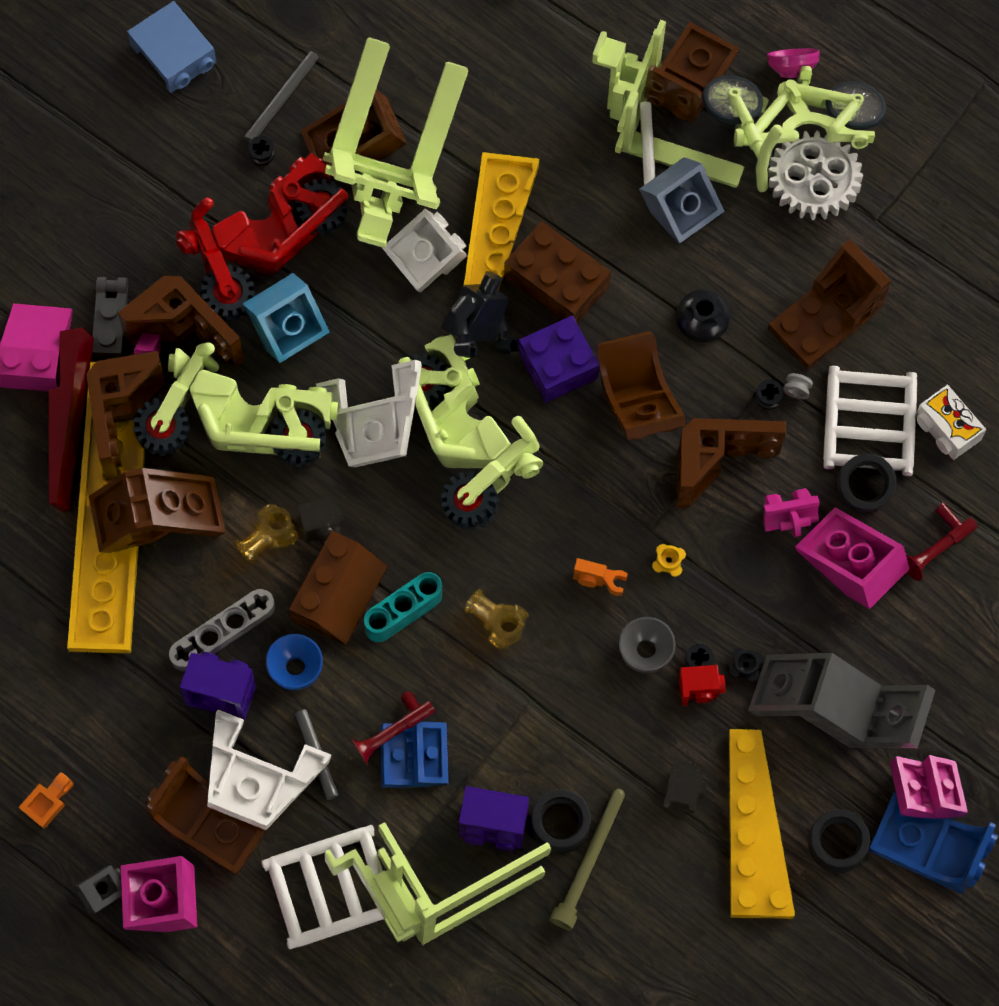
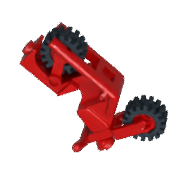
[176,153,349,323]

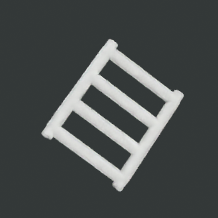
[823,366,917,476]
[261,825,384,949]

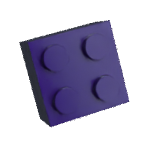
[518,315,600,403]
[180,652,256,721]
[459,786,529,852]

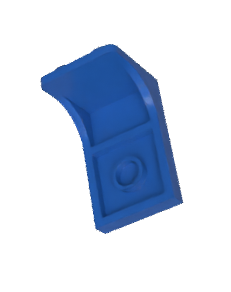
[868,792,998,894]

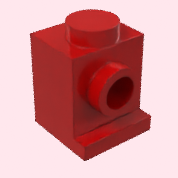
[678,665,726,706]

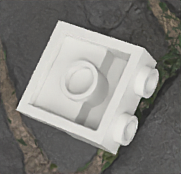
[382,209,468,293]

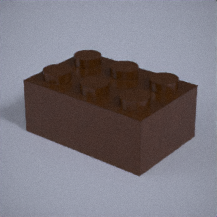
[504,221,611,323]

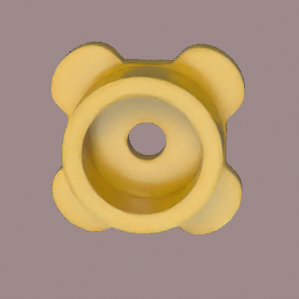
[652,544,686,577]

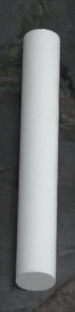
[640,102,655,185]

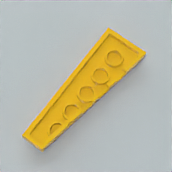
[464,152,539,291]
[729,729,795,919]

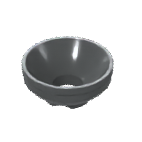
[619,617,676,673]

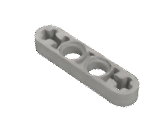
[169,589,275,671]

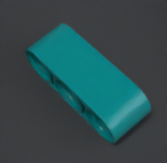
[364,572,442,642]

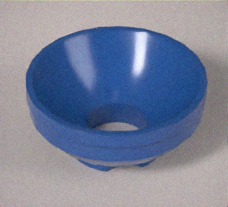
[266,634,323,691]

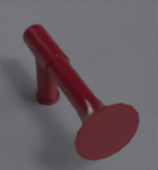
[906,502,978,581]
[350,691,436,766]

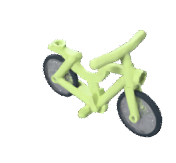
[703,66,886,192]

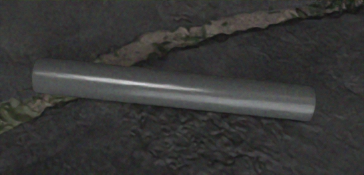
[295,710,339,800]

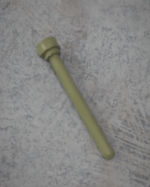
[549,789,625,930]

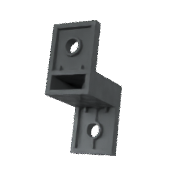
[748,653,935,748]

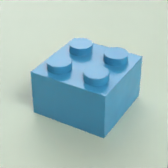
[243,273,330,363]

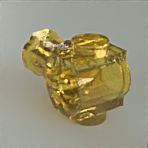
[234,504,299,564]
[463,589,529,649]

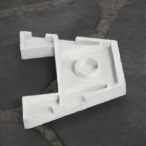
[316,360,422,467]
[207,710,331,830]

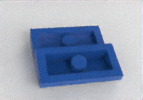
[380,722,449,788]

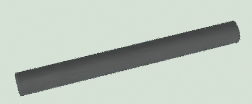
[244,51,319,143]

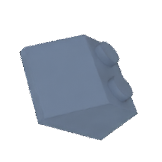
[639,157,724,244]

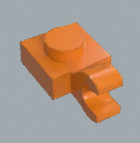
[573,558,628,596]
[18,772,74,829]

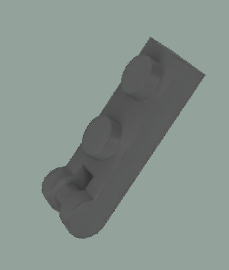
[92,277,128,358]

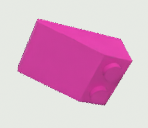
[0,303,73,392]
[795,507,910,609]

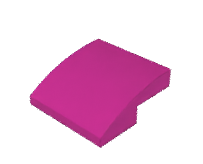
[890,755,968,818]

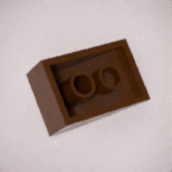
[300,90,407,166]

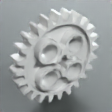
[768,130,863,220]

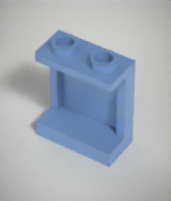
[127,1,216,93]

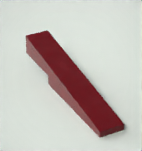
[49,327,94,512]

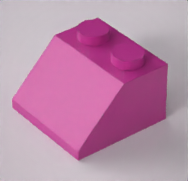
[121,856,197,932]

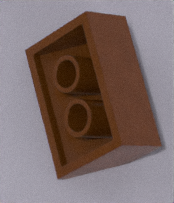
[289,531,388,646]

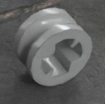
[783,373,813,399]

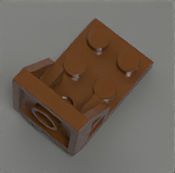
[768,239,891,370]
[118,276,244,369]
[86,351,166,481]
[677,418,786,508]
[89,468,226,553]

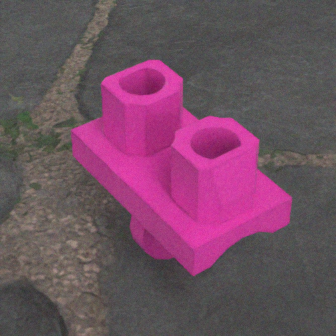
[763,488,820,537]

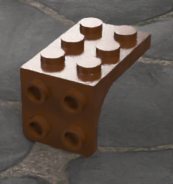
[644,22,739,123]
[596,331,686,440]
[145,757,269,876]

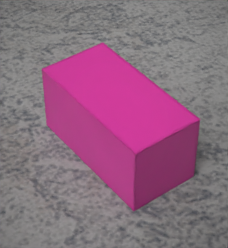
[134,333,161,355]

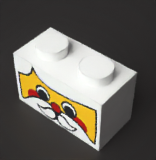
[916,385,986,460]

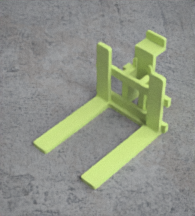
[592,20,769,188]
[323,37,468,248]
[325,822,551,945]

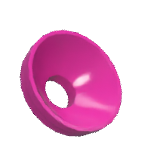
[767,48,820,78]

